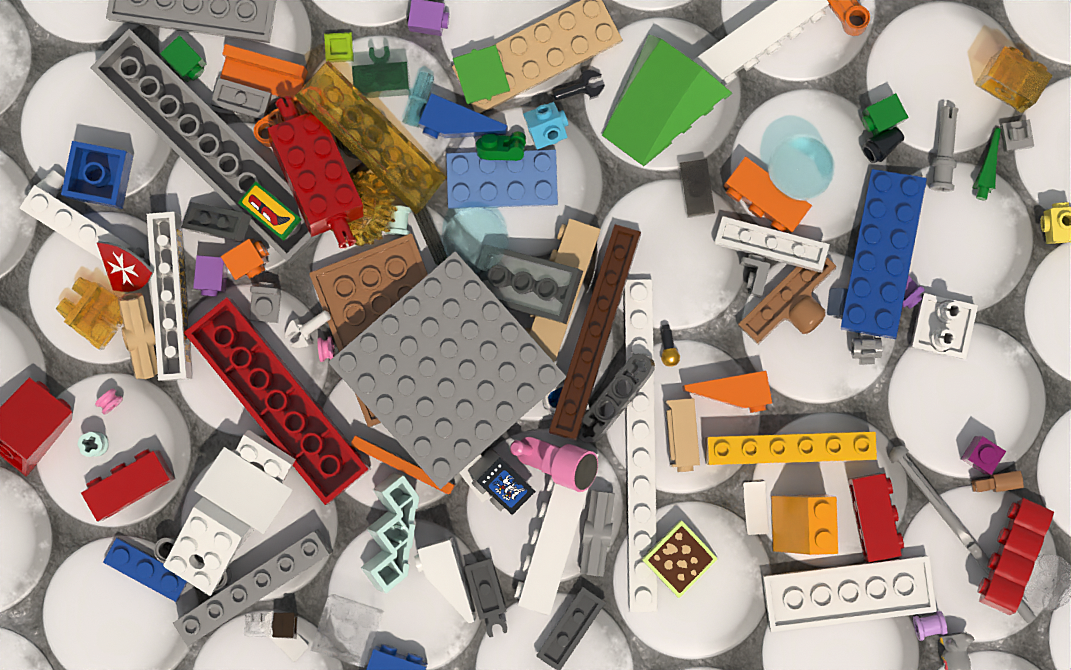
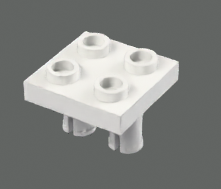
[910,293,978,360]

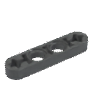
[578,353,655,443]

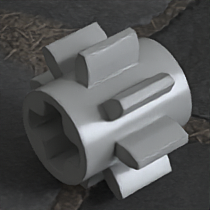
[851,333,882,365]

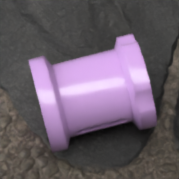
[913,611,947,641]

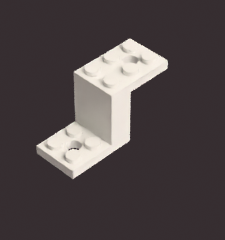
[163,430,296,596]

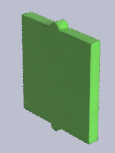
[453,45,510,105]

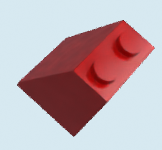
[0,377,73,477]

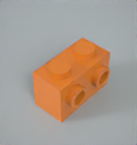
[220,238,269,280]

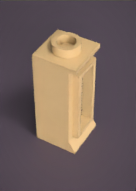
[665,398,700,472]

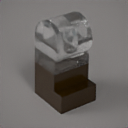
[244,612,298,639]

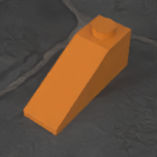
[682,371,772,413]

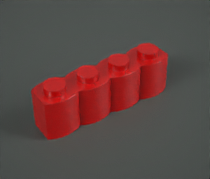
[977,498,1054,615]

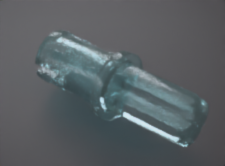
[402,72,434,128]

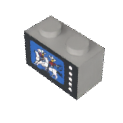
[468,448,536,515]

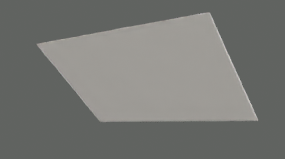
[194,447,293,535]

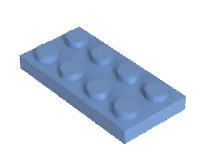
[446,150,558,209]

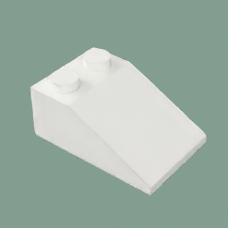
[414,537,476,623]

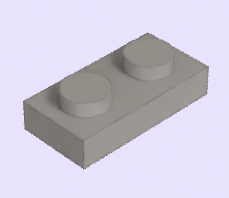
[210,78,272,120]

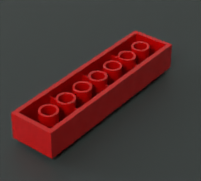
[183,297,371,505]

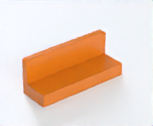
[220,44,308,99]

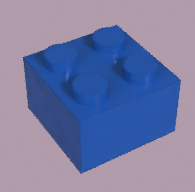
[61,141,134,209]

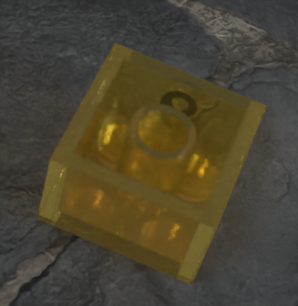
[975,46,1053,113]

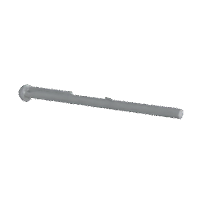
[889,446,1036,623]

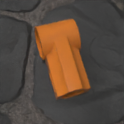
[827,0,870,36]

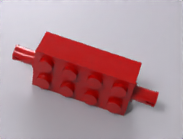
[267,96,363,249]

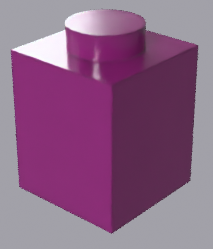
[961,436,1006,475]

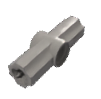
[580,490,615,577]

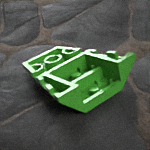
[602,34,733,167]

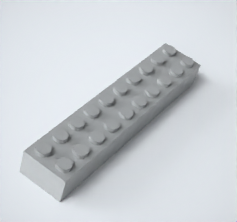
[90,29,322,264]

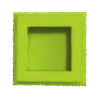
[324,32,354,63]

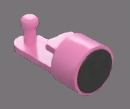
[510,437,598,492]

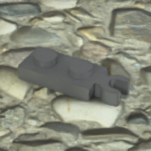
[464,558,507,637]

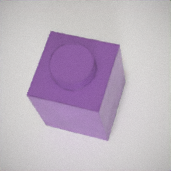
[408,0,450,36]
[193,255,228,297]

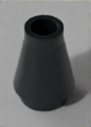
[862,127,904,163]

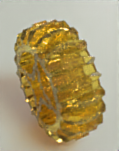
[331,171,398,246]

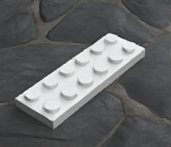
[763,556,937,632]

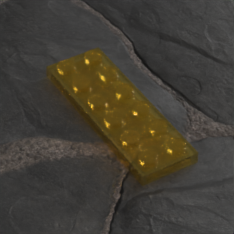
[295,61,447,214]

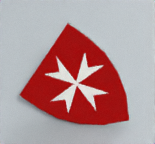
[97,241,154,292]

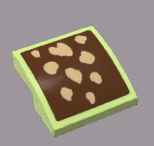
[641,520,717,598]

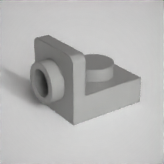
[740,254,770,298]
[249,282,281,323]

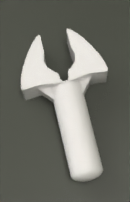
[284,310,331,348]

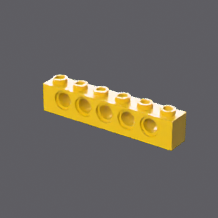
[705,432,877,465]

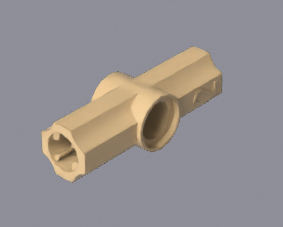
[118,293,158,379]

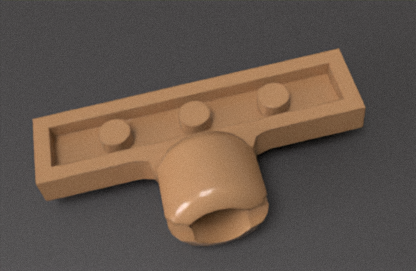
[738,257,836,345]

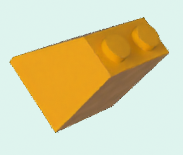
[771,494,838,555]

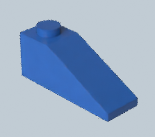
[418,93,508,139]

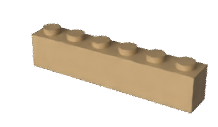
[525,218,601,363]

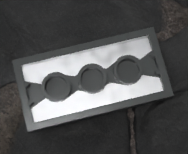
[473,243,583,325]

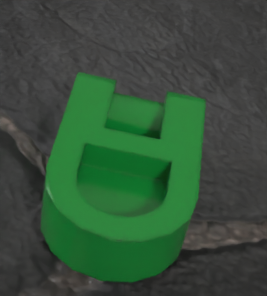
[476,131,526,161]

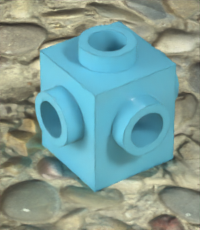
[523,102,569,149]

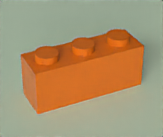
[723,156,812,234]

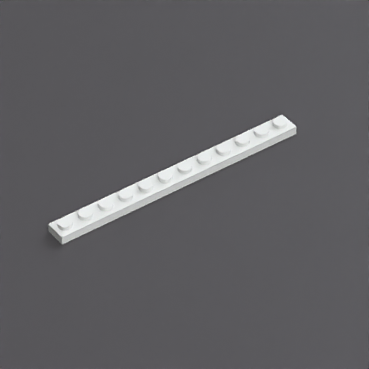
[624,279,658,612]

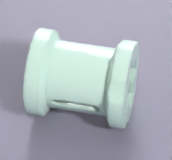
[385,205,412,236]
[77,432,109,457]

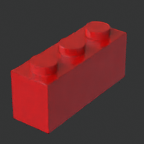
[81,449,175,522]
[848,473,904,562]

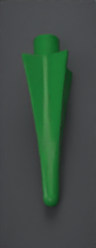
[972,128,1001,201]

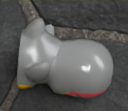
[940,632,975,670]

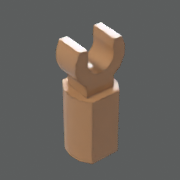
[971,470,1023,492]

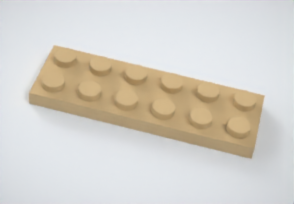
[452,0,623,114]

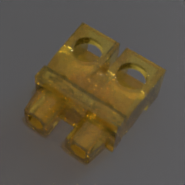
[56,277,123,350]

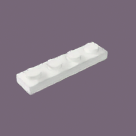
[20,185,131,261]
[715,216,830,273]

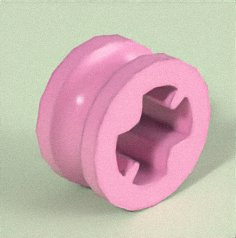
[317,336,335,362]
[95,388,123,415]

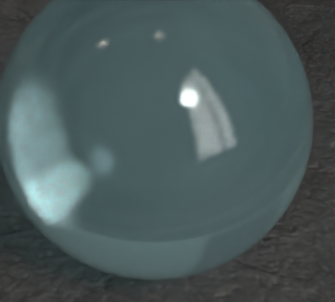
[768,134,835,201]
[443,207,509,273]

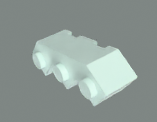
[361,473,419,593]

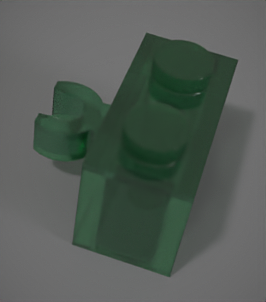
[352,46,411,99]

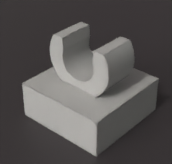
[1000,119,1034,152]

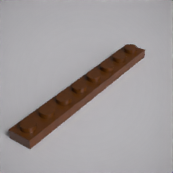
[549,224,641,441]

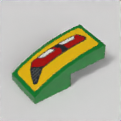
[238,181,302,241]

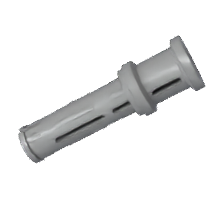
[929,106,958,192]

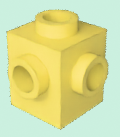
[1041,202,1071,244]

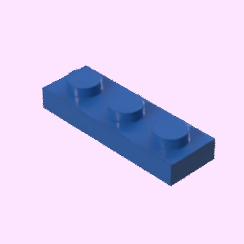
[103,537,188,602]

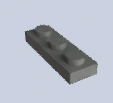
[181,202,252,243]
[536,586,606,670]

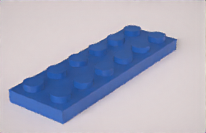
[841,169,927,339]

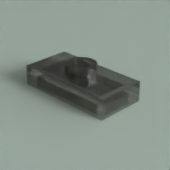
[679,159,715,218]

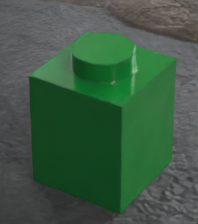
[160,35,207,82]
[862,93,909,136]

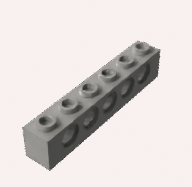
[173,529,333,647]

